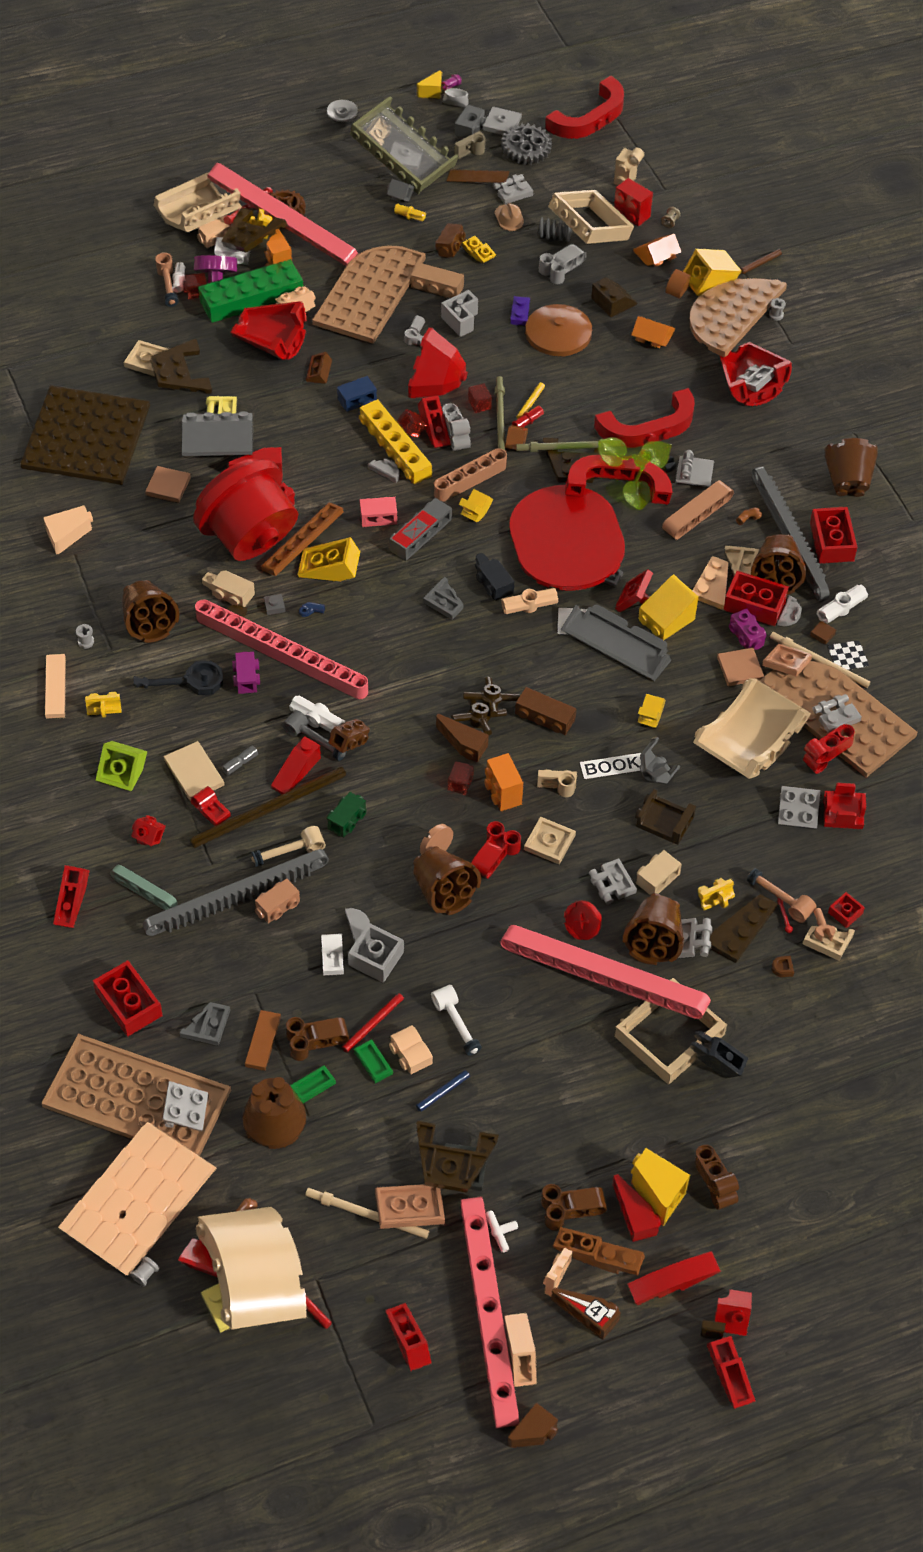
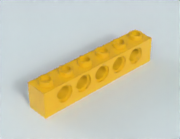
[359,399,432,485]

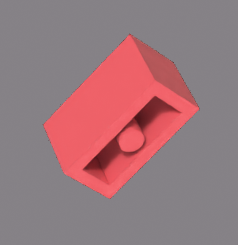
[360,497,397,527]

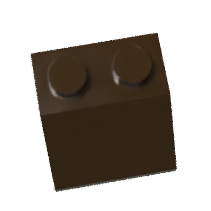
[591,277,637,317]

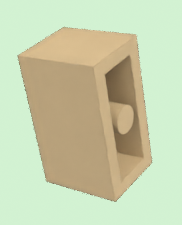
[636,850,682,895]

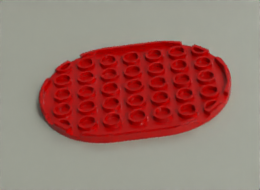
[510,485,625,591]

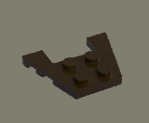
[221,208,288,253]
[150,339,212,394]
[543,438,609,483]
[416,1121,499,1193]

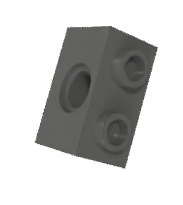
[455,105,486,138]

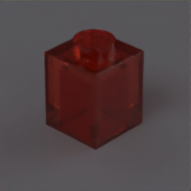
[182,273,207,299]
[468,383,492,413]
[396,409,427,438]
[448,762,474,795]

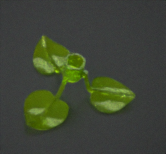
[598,438,672,510]

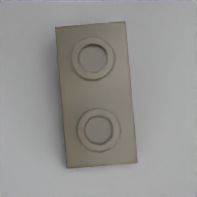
[455,131,485,159]

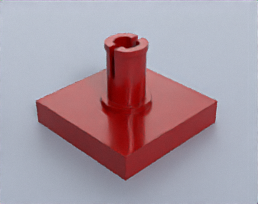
[615,569,653,612]

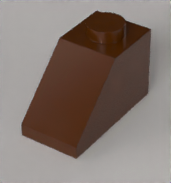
[507,1403,558,1448]

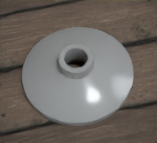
[327,100,358,122]

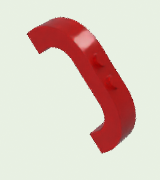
[545,76,624,139]
[594,388,695,448]
[565,455,673,505]

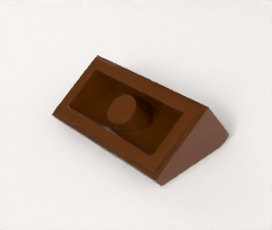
[306,352,332,384]

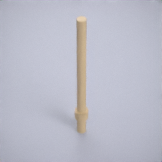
[770,632,870,688]
[305,1188,429,1239]

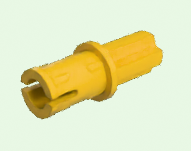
[394,204,426,221]

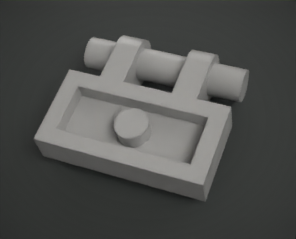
[493,174,533,204]
[736,365,775,392]
[813,694,862,734]
[589,859,637,905]
[678,918,712,958]

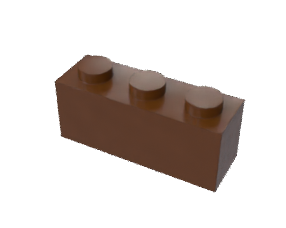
[515,687,576,735]

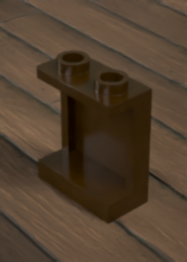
[635,789,696,845]

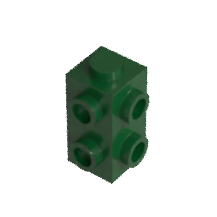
[327,792,367,838]

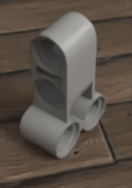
[539,244,586,284]
[442,403,471,451]

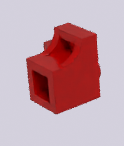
[715,1290,752,1336]

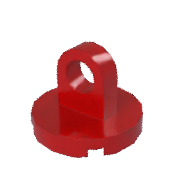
[564,900,602,940]

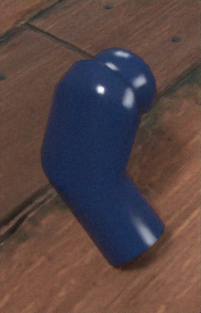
[299,602,325,617]

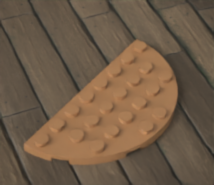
[690,279,787,357]

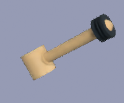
[251,826,326,867]

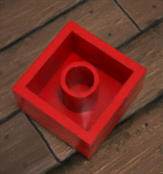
[614,178,653,227]

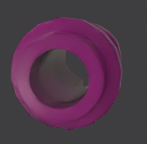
[441,74,462,91]

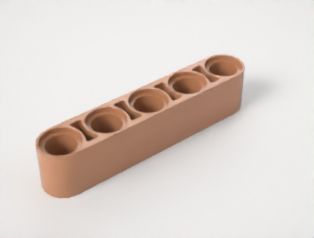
[434,449,507,501]
[662,480,734,540]

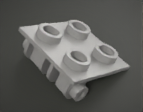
[676,450,714,487]
[778,786,821,829]
[162,1081,208,1131]

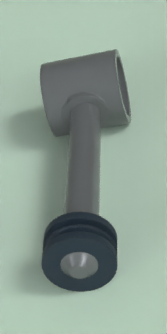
[282,710,347,761]

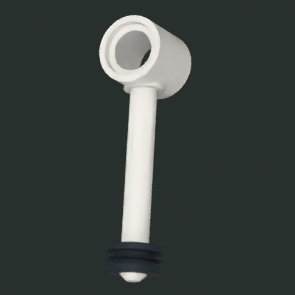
[431,985,482,1056]

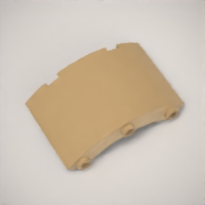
[693,678,811,778]
[196,1207,306,1329]

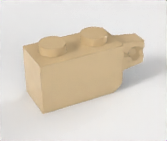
[202,570,255,607]

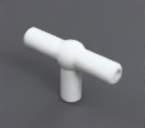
[485,1211,518,1252]

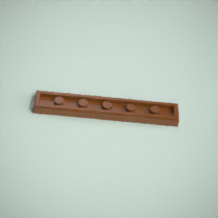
[261,502,343,576]

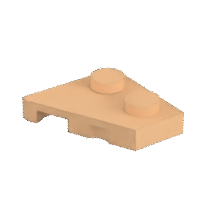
[543,1248,572,1296]

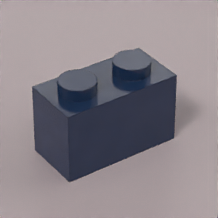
[337,376,377,412]

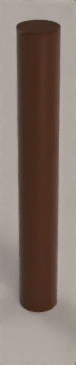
[740,249,782,274]

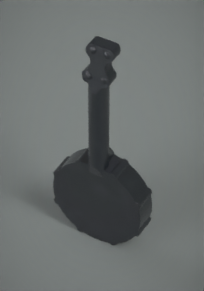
[133,660,223,695]

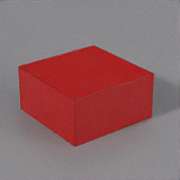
[828,892,865,928]

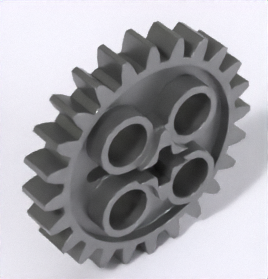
[501,123,552,165]

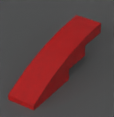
[628,1251,721,1305]

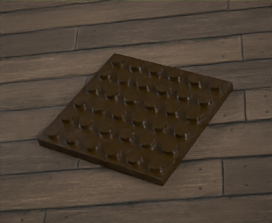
[20,385,150,485]

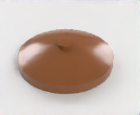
[526,304,592,356]

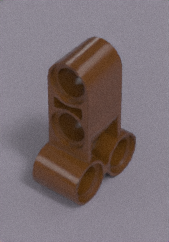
[286,1017,349,1061]
[695,1145,739,1210]
[541,1184,607,1230]

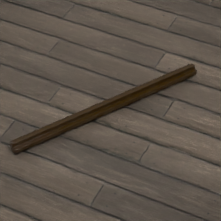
[190,767,346,848]

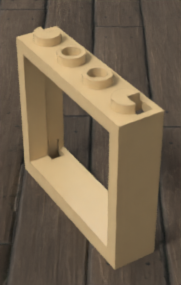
[549,190,634,244]
[615,978,727,1085]

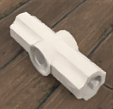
[817,585,868,624]
[290,696,345,732]

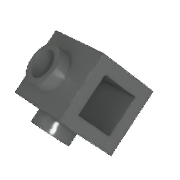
[387,179,414,202]

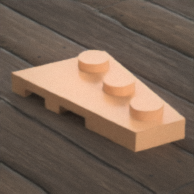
[692,556,729,610]

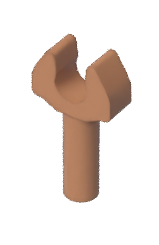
[814,908,835,942]

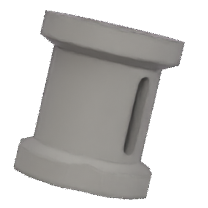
[769,298,786,321]
[76,624,94,649]
[130,1256,159,1286]

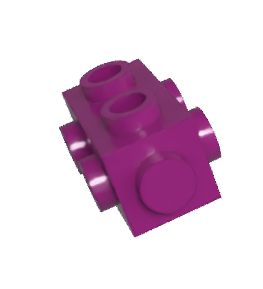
[729,609,766,650]
[232,652,260,694]

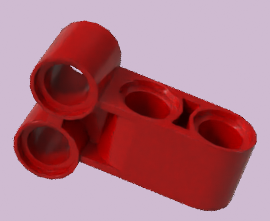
[803,724,855,774]
[472,821,521,879]

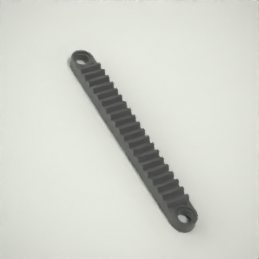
[752,466,830,601]
[142,849,329,936]

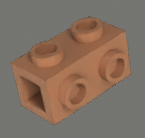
[255,879,300,924]

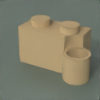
[614,148,644,185]

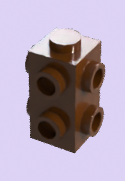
[435,224,466,258]
[328,719,370,753]

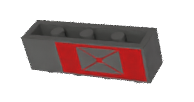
[389,498,452,561]

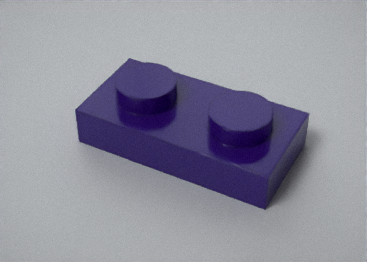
[510,296,530,326]

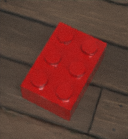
[810,507,858,563]
[723,570,789,626]
[93,960,163,1037]

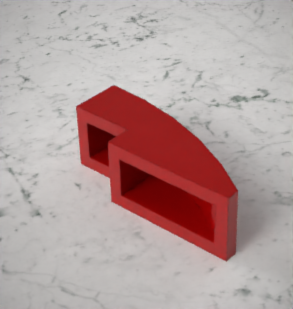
[707,1336,756,1409]

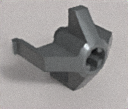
[639,737,680,784]

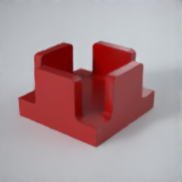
[824,783,866,829]

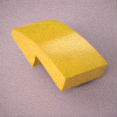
[462,236,496,263]

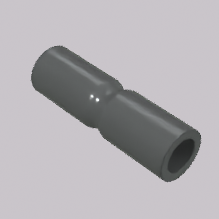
[221,746,258,776]

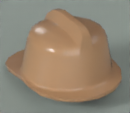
[495,203,524,231]

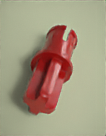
[512,406,544,427]

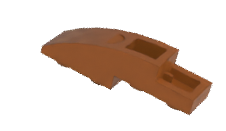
[553,1227,645,1275]

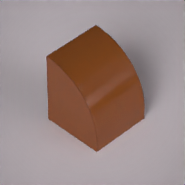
[665,269,690,299]
[505,425,528,450]

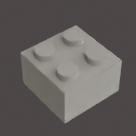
[348,923,404,983]

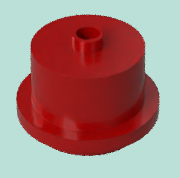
[193,459,298,561]

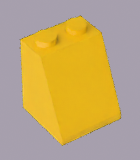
[683,249,741,296]
[638,574,699,640]
[631,1148,690,1226]

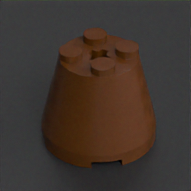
[824,438,878,497]
[751,534,806,595]
[122,580,179,643]
[413,846,481,915]
[623,893,684,965]
[243,1077,306,1149]

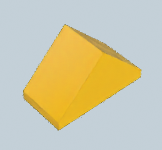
[417,70,442,98]

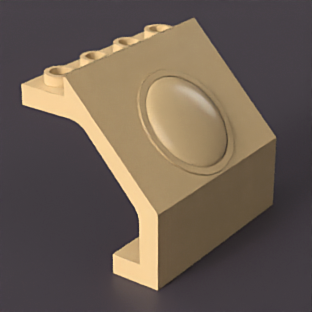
[154,172,242,232]

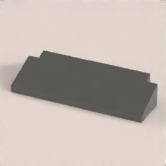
[561,605,671,681]

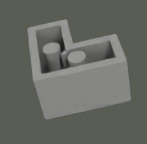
[441,290,478,337]

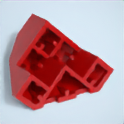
[408,328,468,398]

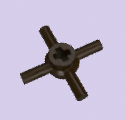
[463,677,520,717]
[451,699,507,736]

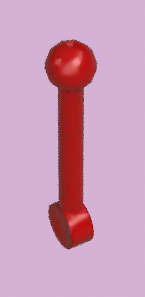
[777,898,793,933]

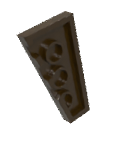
[709,894,777,963]

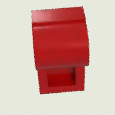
[191,786,231,826]

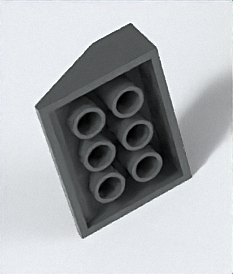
[182,411,253,456]

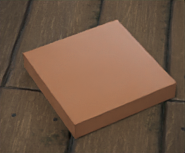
[145,466,191,503]
[763,644,812,677]
[717,648,764,686]

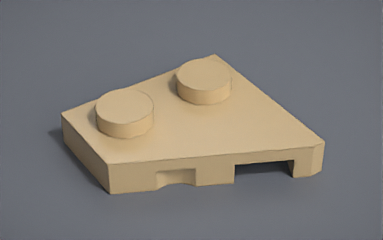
[725,546,759,576]
[803,926,855,961]

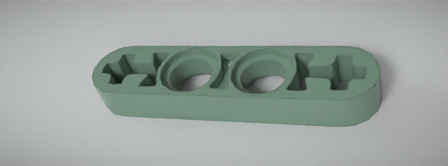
[110,864,178,910]

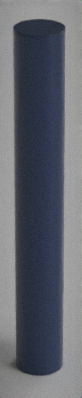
[416,1070,470,1112]

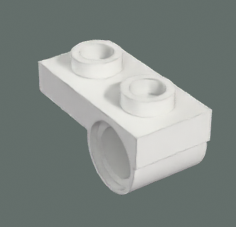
[321,934,344,975]

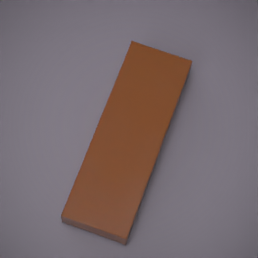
[245,1010,281,1071]

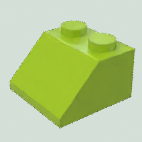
[96,741,147,791]

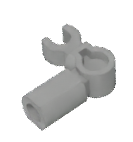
[404,316,425,347]

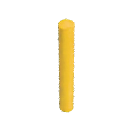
[516,382,545,419]

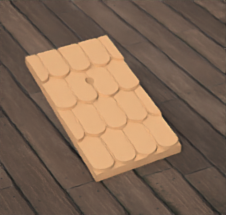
[58,1122,216,1276]

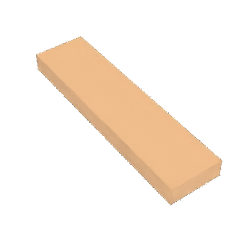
[45,654,66,719]

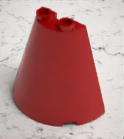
[231,301,306,360]
[720,342,792,406]

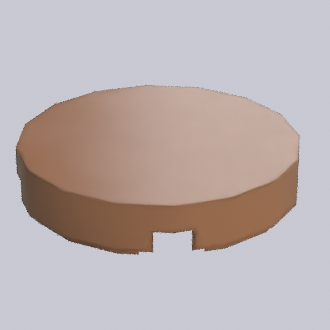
[420,824,453,855]

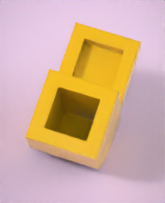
[459,489,493,522]
[638,694,666,728]

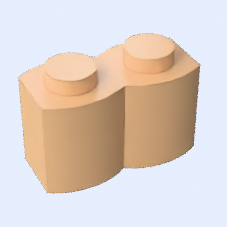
[389,1025,433,1074]

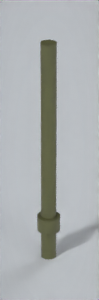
[495,376,505,450]
[516,440,620,452]

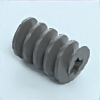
[538,217,572,242]

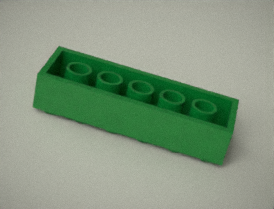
[198,259,303,323]

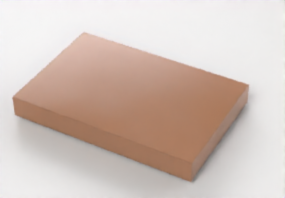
[375,1184,445,1229]

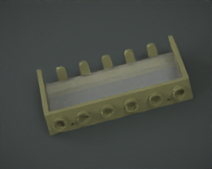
[350,96,458,195]

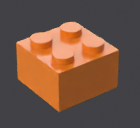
[484,753,523,811]

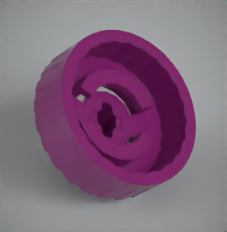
[194,255,237,284]

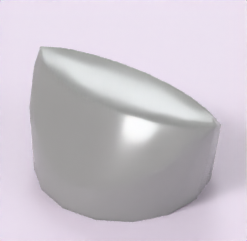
[442,88,468,107]

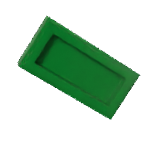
[354,1039,393,1083]
[290,1065,336,1103]

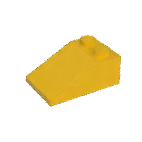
[298,537,360,581]

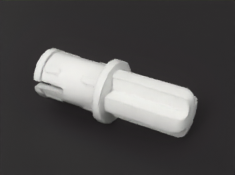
[172,262,185,293]

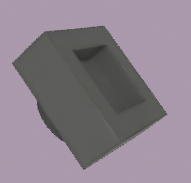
[264,594,285,615]

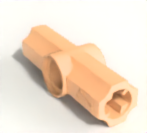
[501,588,558,614]

